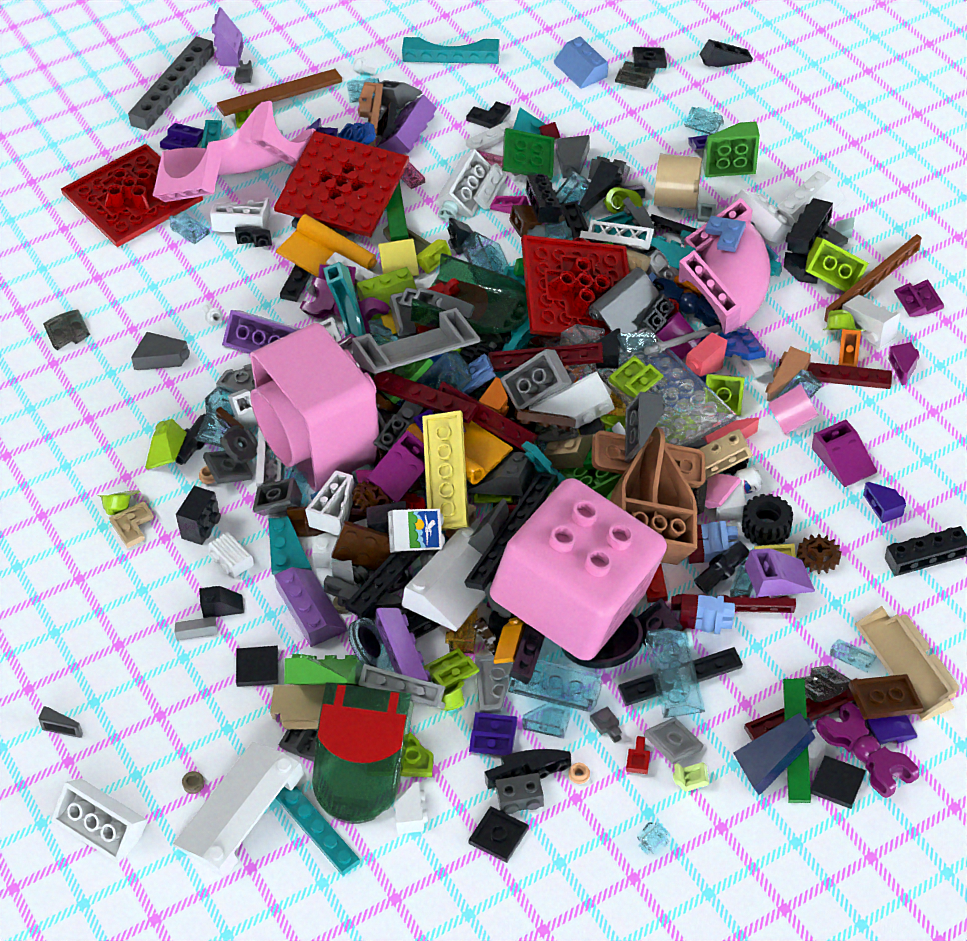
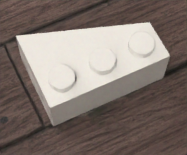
[210,197,271,232]
[305,470,355,535]

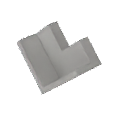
[389,288,429,336]

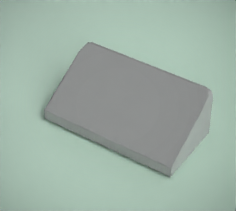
[331,560,355,585]
[174,616,217,641]

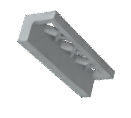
[358,664,446,709]

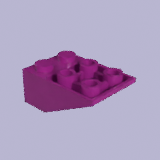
[811,419,877,488]
[366,430,425,502]

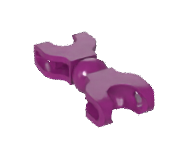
[299,277,391,339]
[816,702,920,798]

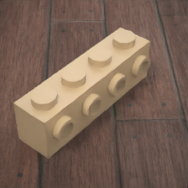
[699,429,753,480]

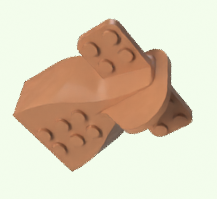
[592,427,705,565]

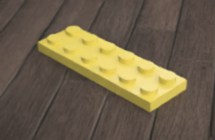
[423,411,469,531]

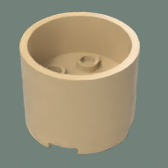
[654,153,702,210]

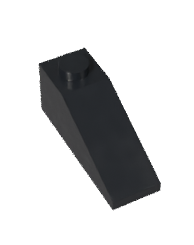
[699,39,753,68]
[579,160,623,213]

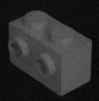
[495,773,544,814]

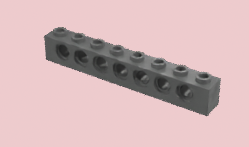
[128,36,215,131]

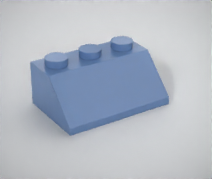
[554,36,608,89]

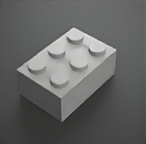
[500,349,572,410]

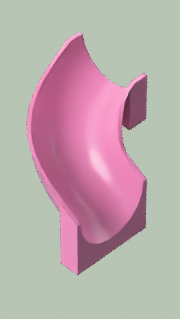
[153,101,316,202]
[679,198,771,335]

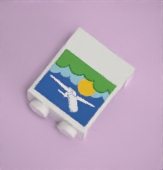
[388,509,445,553]

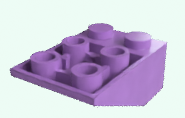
[211,7,244,67]
[745,548,815,597]

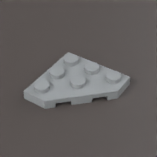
[216,364,255,394]

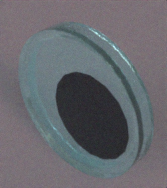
[348,617,393,671]

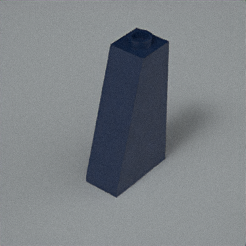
[733,712,816,795]

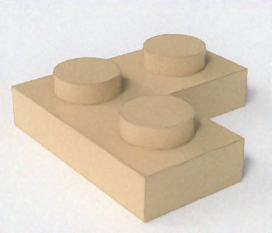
[109,501,154,549]

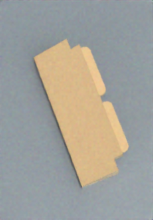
[855,606,959,721]
[270,685,400,730]

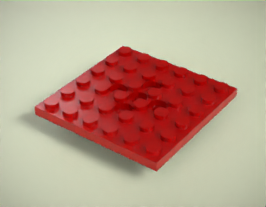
[274,131,410,238]
[61,144,203,247]
[521,235,637,344]

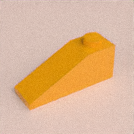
[494,617,527,664]

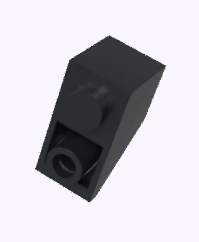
[447,218,477,255]

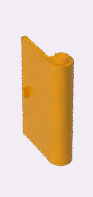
[276,214,377,285]
[406,412,513,484]

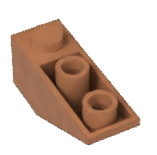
[765,346,811,402]

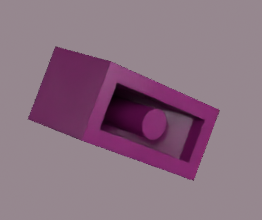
[888,342,920,386]

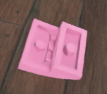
[768,384,819,435]
[693,474,741,509]

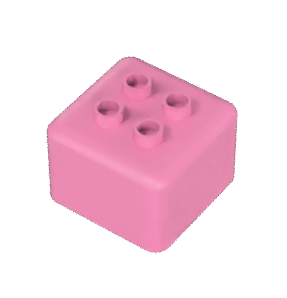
[250,323,379,492]
[490,478,667,660]

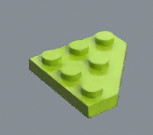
[367,728,434,777]

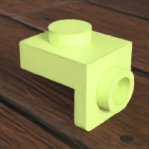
[673,762,709,792]

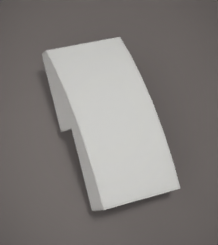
[740,356,772,379]

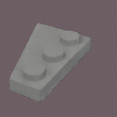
[475,655,513,713]

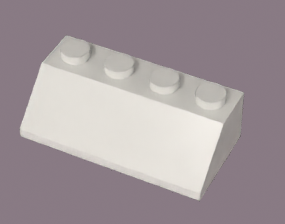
[436,149,491,217]
[777,170,845,231]
[528,371,615,443]
[51,778,148,863]

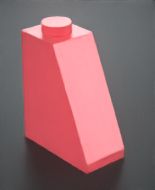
[685,332,728,377]

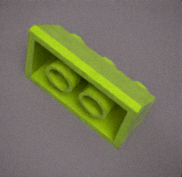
[805,237,869,292]
[357,267,417,321]

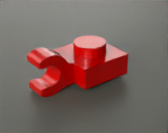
[427,278,459,296]
[626,736,650,775]

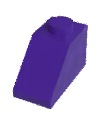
[863,482,906,524]

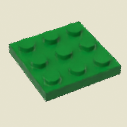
[502,128,555,180]

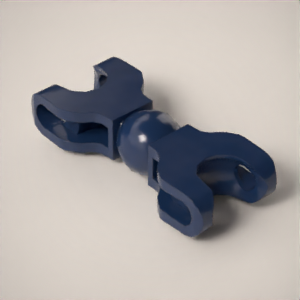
[653,277,722,330]

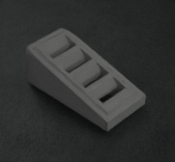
[38,706,83,738]

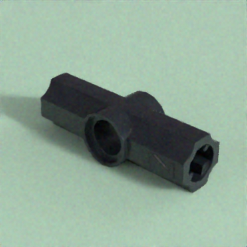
[175,413,215,465]
[694,540,749,594]

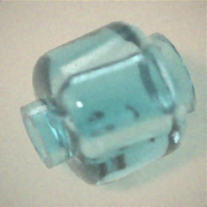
[637,821,670,855]

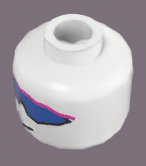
[736,467,763,494]

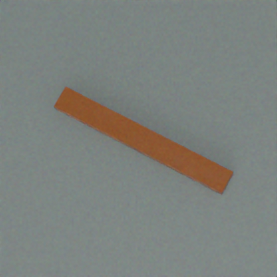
[217,68,342,117]
[824,234,922,322]

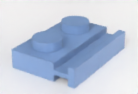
[454,353,496,395]

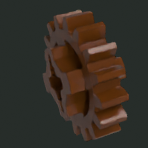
[351,481,393,514]
[797,534,842,574]

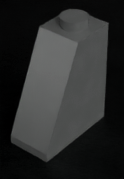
[556,135,590,178]
[131,332,190,370]

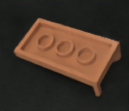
[358,82,383,147]

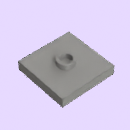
[644,717,704,764]

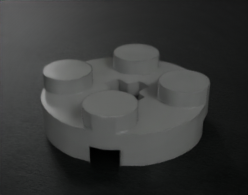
[220,425,258,464]

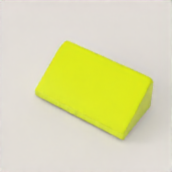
[416,239,452,274]

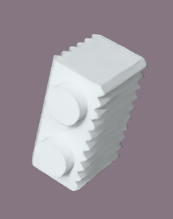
[209,531,254,578]

